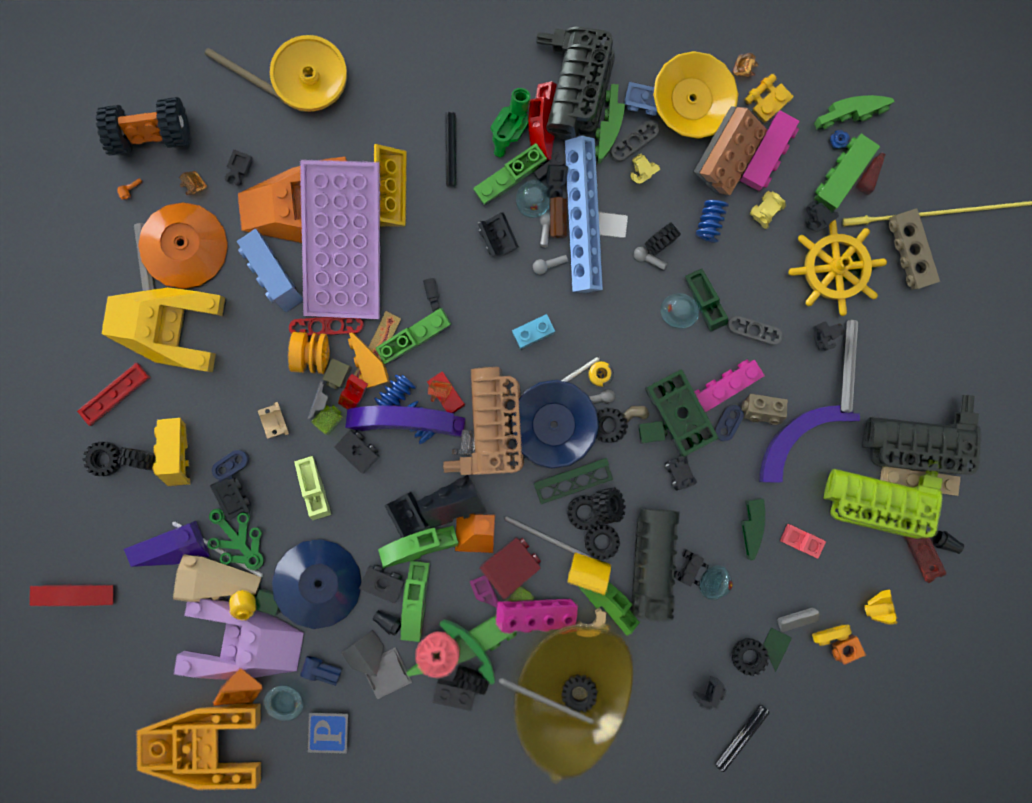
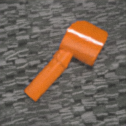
[117,178,142,200]

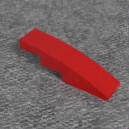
[30,585,113,606]

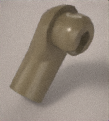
[624,406,649,424]

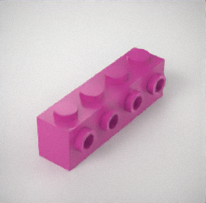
[739,110,799,191]
[694,359,765,412]
[496,599,578,634]

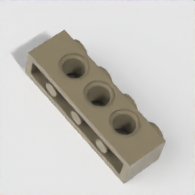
[889,208,940,290]

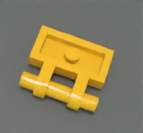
[744,74,794,124]

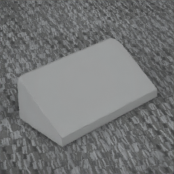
[777,607,819,632]

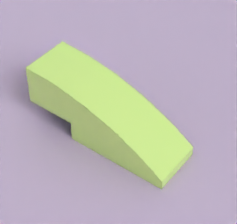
[294,456,331,520]

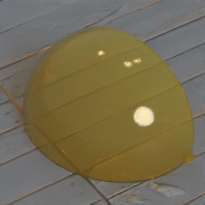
[515,624,633,782]

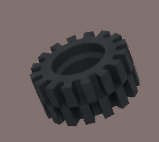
[644,222,681,256]
[597,408,628,443]
[83,442,120,476]
[118,447,156,470]
[593,487,626,524]
[567,495,601,530]
[585,524,620,560]
[731,639,769,676]
[453,666,490,695]
[562,674,597,713]

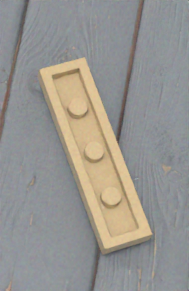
[880,466,961,496]

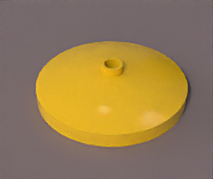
[270,35,347,111]

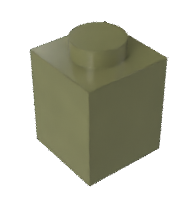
[323,358,352,389]

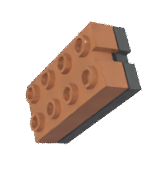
[694,106,767,195]

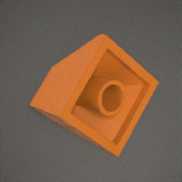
[455,513,495,553]

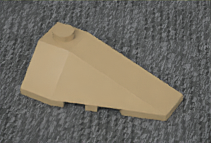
[173,555,261,602]

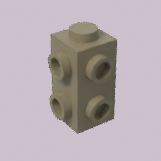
[741,394,788,425]

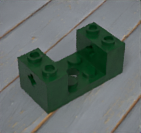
[645,369,719,456]

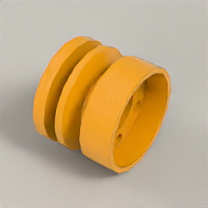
[288,332,330,374]

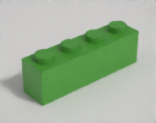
[813,133,880,212]

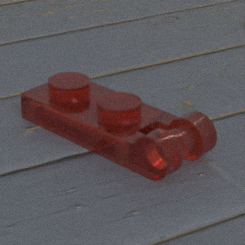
[906,528,946,583]

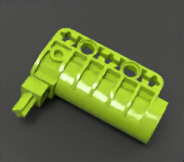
[824,459,942,539]

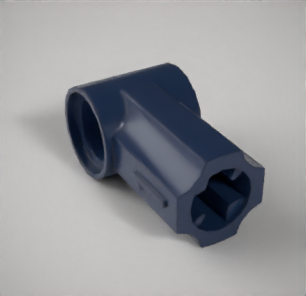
[300,656,342,686]

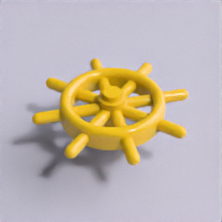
[788,220,887,316]

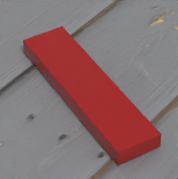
[77,363,150,426]

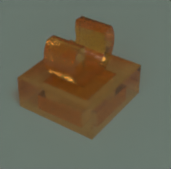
[733,53,758,77]
[179,171,206,195]
[428,380,452,404]

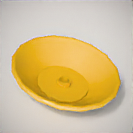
[653,51,739,139]

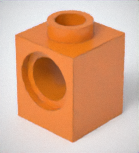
[831,634,866,665]

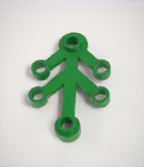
[207,508,264,570]

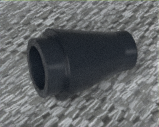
[933,531,964,554]
[373,610,401,636]

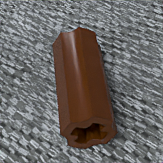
[550,197,567,238]

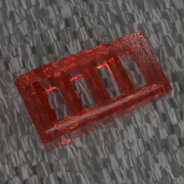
[856,152,886,195]

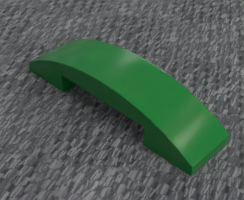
[440,619,495,685]

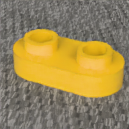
[812,625,852,646]

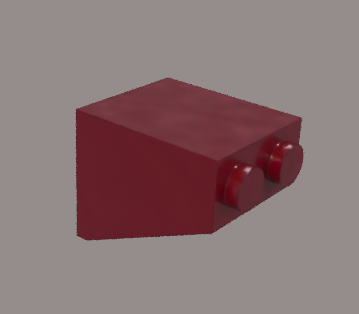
[480,537,541,599]

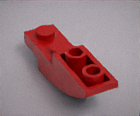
[528,81,557,160]

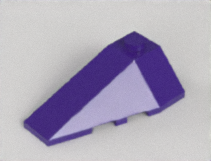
[124,521,210,567]

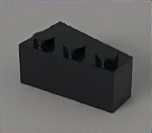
[417,475,487,528]

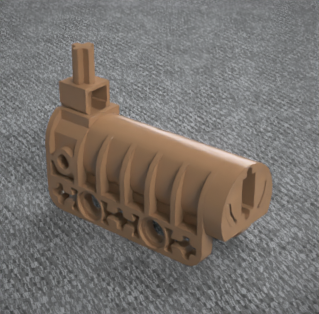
[443,367,524,475]

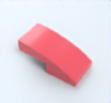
[780,524,826,559]

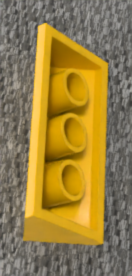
[374,144,406,226]

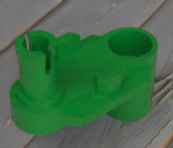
[490,88,531,157]

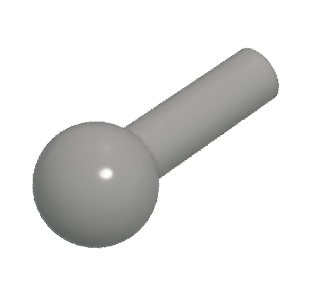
[540,213,550,248]
[633,247,668,270]
[533,255,568,274]
[589,389,615,404]

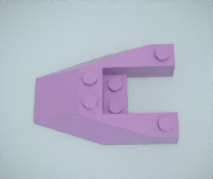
[174,597,304,680]

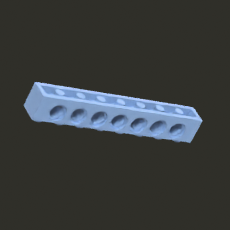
[565,136,603,293]

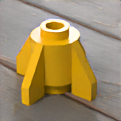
[864,589,897,625]

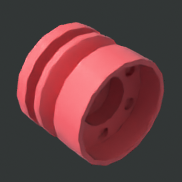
[416,631,460,677]

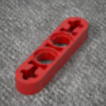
[289,317,364,336]

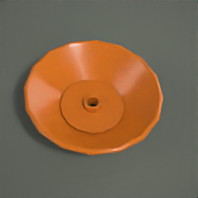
[138,202,228,289]

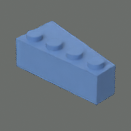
[237,229,303,312]

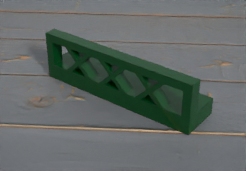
[534,458,613,504]

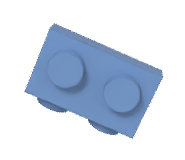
[624,82,658,116]

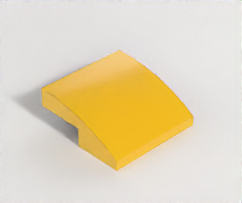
[567,552,611,595]

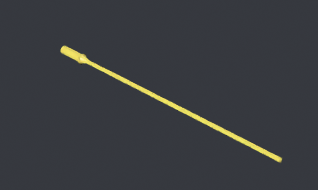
[842,201,1032,226]

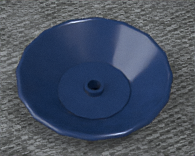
[510,380,599,469]
[272,539,361,629]

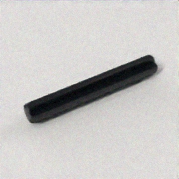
[445,112,457,187]
[716,705,770,772]

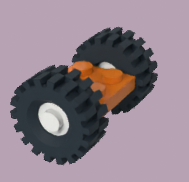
[96,97,190,156]

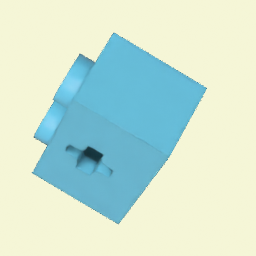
[512,314,555,350]

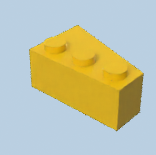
[153,418,191,486]

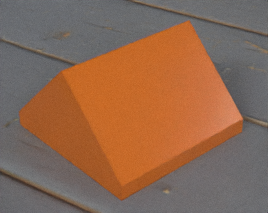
[213,668,262,706]

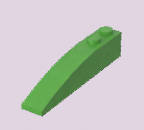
[407,614,517,676]

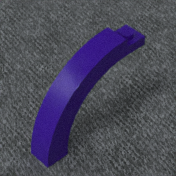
[759,405,860,482]
[345,406,465,437]

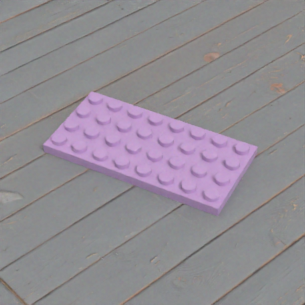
[300,160,380,319]

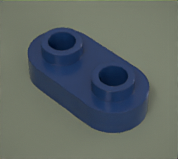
[714,405,744,441]
[212,450,249,480]

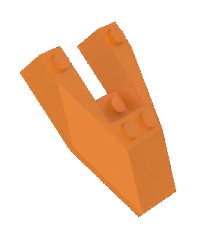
[238,157,348,243]

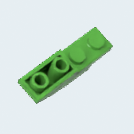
[595,84,625,164]
[814,95,895,129]
[473,143,547,205]
[375,308,452,364]
[378,526,458,568]
[401,561,430,642]
[578,582,640,636]

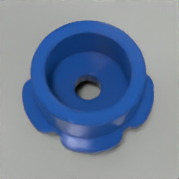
[831,130,849,149]

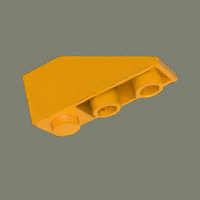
[348,332,390,389]

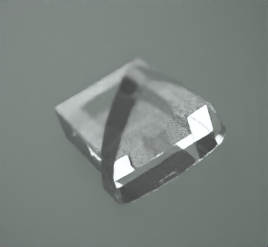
[452,430,475,456]

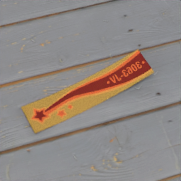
[354,311,401,378]

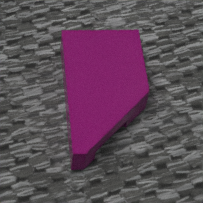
[470,575,499,608]

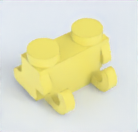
[630,154,660,183]
[750,191,786,229]

